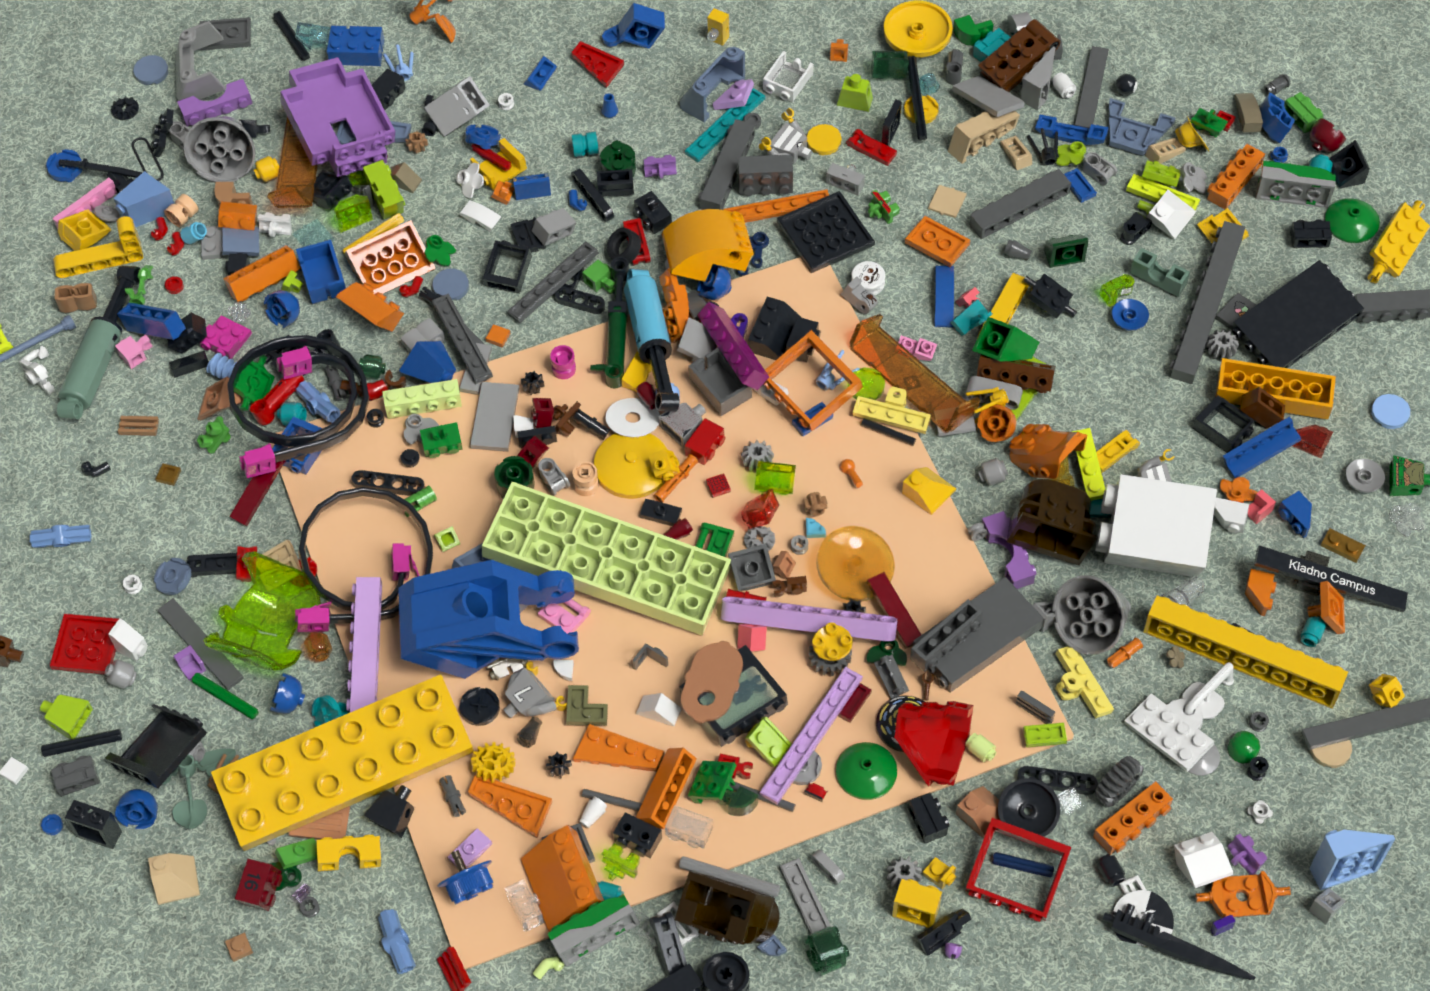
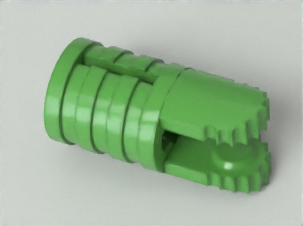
[404,485,437,517]

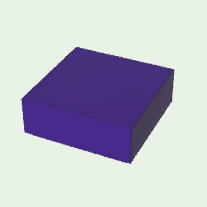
[1210,915,1236,936]

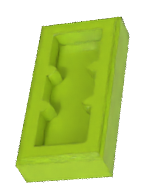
[1023,723,1067,747]

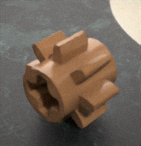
[405,131,428,154]
[803,492,828,516]

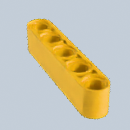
[977,273,1029,339]

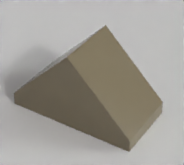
[390,162,422,193]

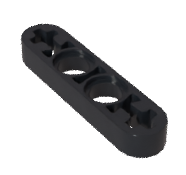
[571,168,614,222]
[352,470,426,496]
[1017,766,1098,795]

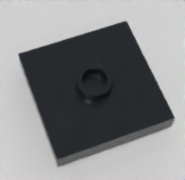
[882,99,902,146]

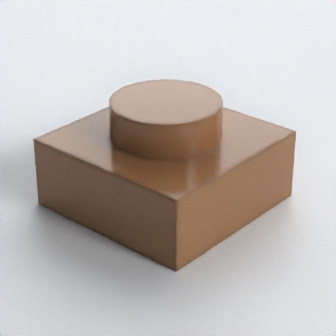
[225,932,253,962]

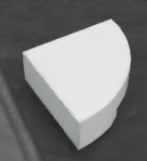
[553,659,574,681]

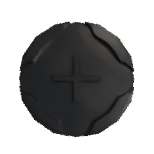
[460,687,500,726]

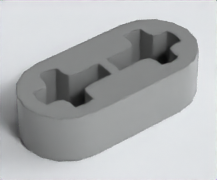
[811,849,845,885]

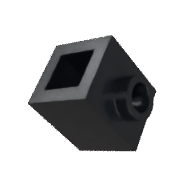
[225,253,250,276]

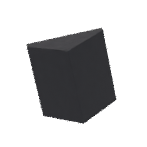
[1329,140,1370,189]

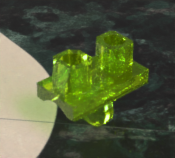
[601,843,640,881]

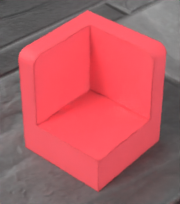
[1248,489,1276,524]
[737,624,767,651]

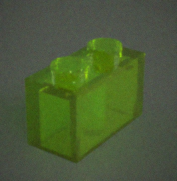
[754,461,796,495]

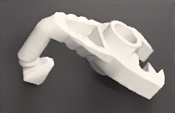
[19,346,55,396]

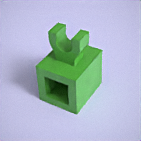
[582,259,615,294]

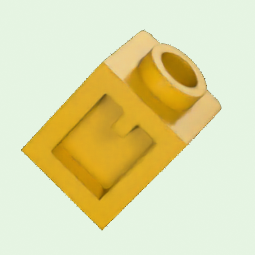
[922,857,956,889]

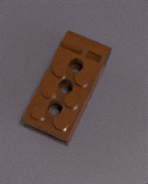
[978,19,1061,92]

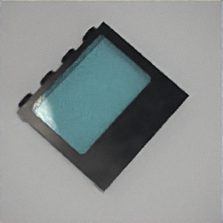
[679,645,788,747]

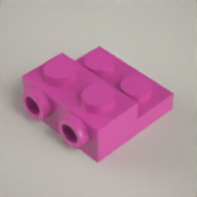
[200,315,252,359]

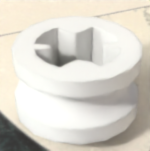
[498,93,514,110]
[123,575,142,594]

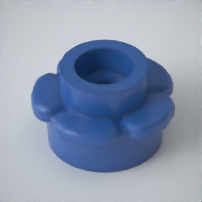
[1270,147,1288,163]

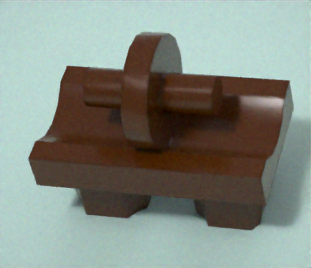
[553,401,581,437]

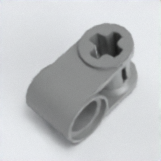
[169,121,190,150]
[1082,152,1118,185]
[539,458,570,496]

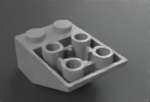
[1020,46,1055,111]
[423,76,490,137]

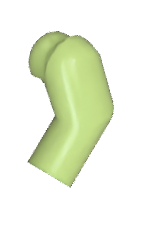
[533,956,564,980]

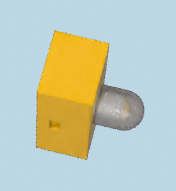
[707,8,729,46]

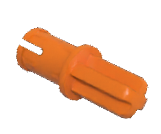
[1107,637,1143,668]

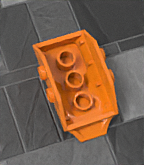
[1009,424,1087,479]

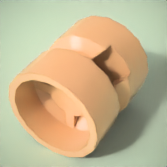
[164,194,199,228]
[572,461,599,496]

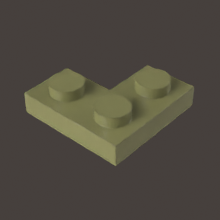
[566,685,608,726]

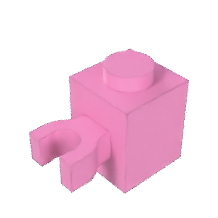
[115,334,153,369]

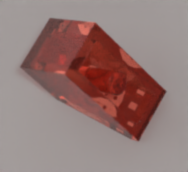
[1292,424,1333,458]
[741,489,779,529]

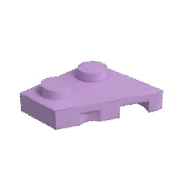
[712,79,754,110]

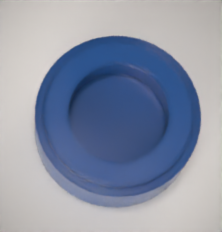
[41,814,63,836]

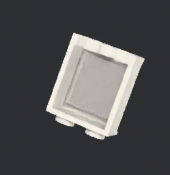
[763,51,814,103]

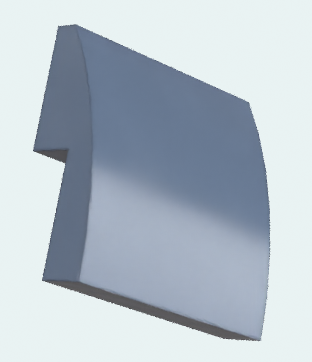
[222,227,259,256]

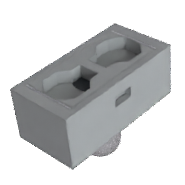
[826,163,865,196]

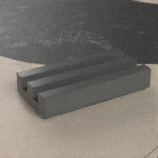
[1016,690,1055,724]

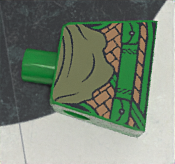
[1389,455,1430,496]

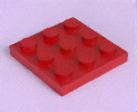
[50,614,119,674]

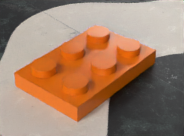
[905,216,970,267]

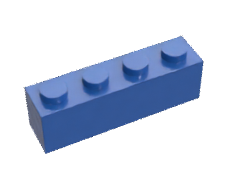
[117,303,186,340]

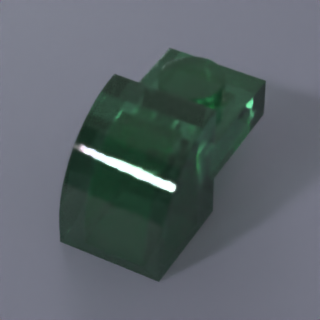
[716,786,758,816]

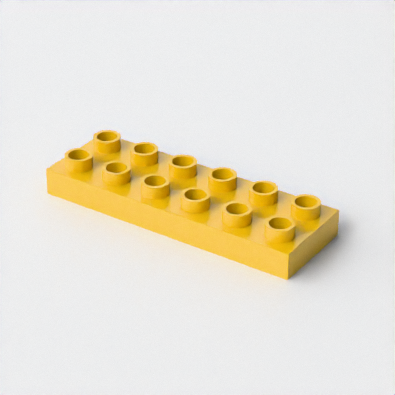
[211,674,474,851]

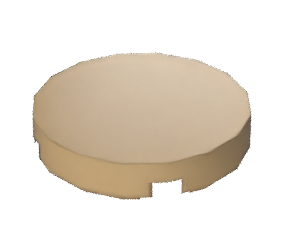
[1310,740,1352,768]

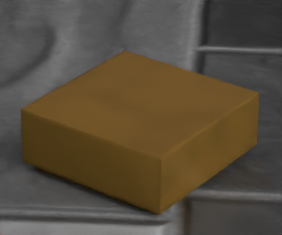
[156,463,181,486]

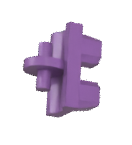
[644,155,677,179]
[1228,834,1267,875]

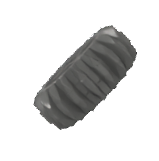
[1095,756,1144,807]

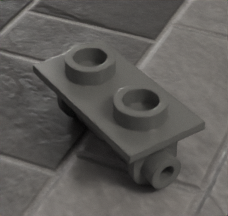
[874,655,909,699]

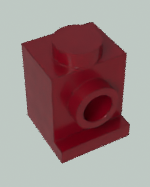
[531,398,554,428]
[517,436,549,468]

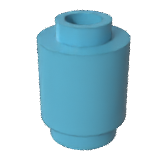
[181,222,207,244]

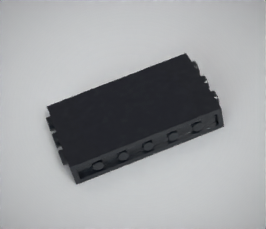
[1231,260,1364,368]

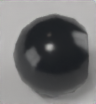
[1116,74,1137,96]

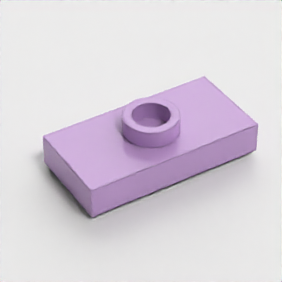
[448,828,492,868]

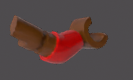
[340,369,406,401]

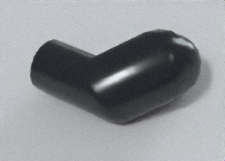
[81,461,111,477]

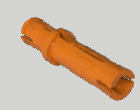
[653,454,698,503]

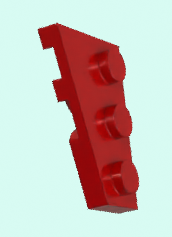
[571,41,625,88]

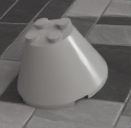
[184,116,255,182]
[1053,575,1131,655]

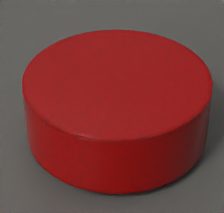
[165,276,184,294]

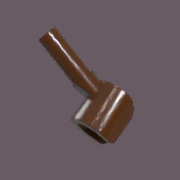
[922,672,935,700]

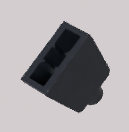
[364,785,414,838]

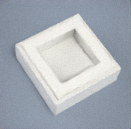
[0,757,29,785]

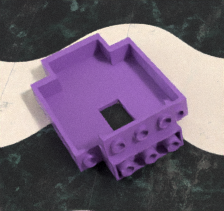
[280,57,395,177]

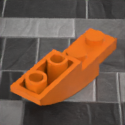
[659,268,689,343]

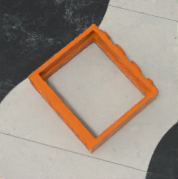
[763,330,863,431]

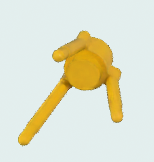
[966,387,1009,423]

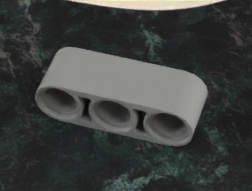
[965,376,1023,410]

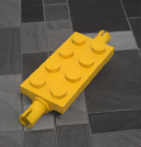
[1367,200,1430,283]

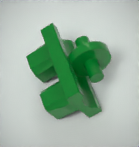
[1191,108,1228,138]

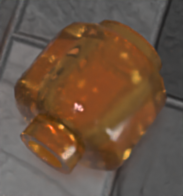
[304,632,332,662]

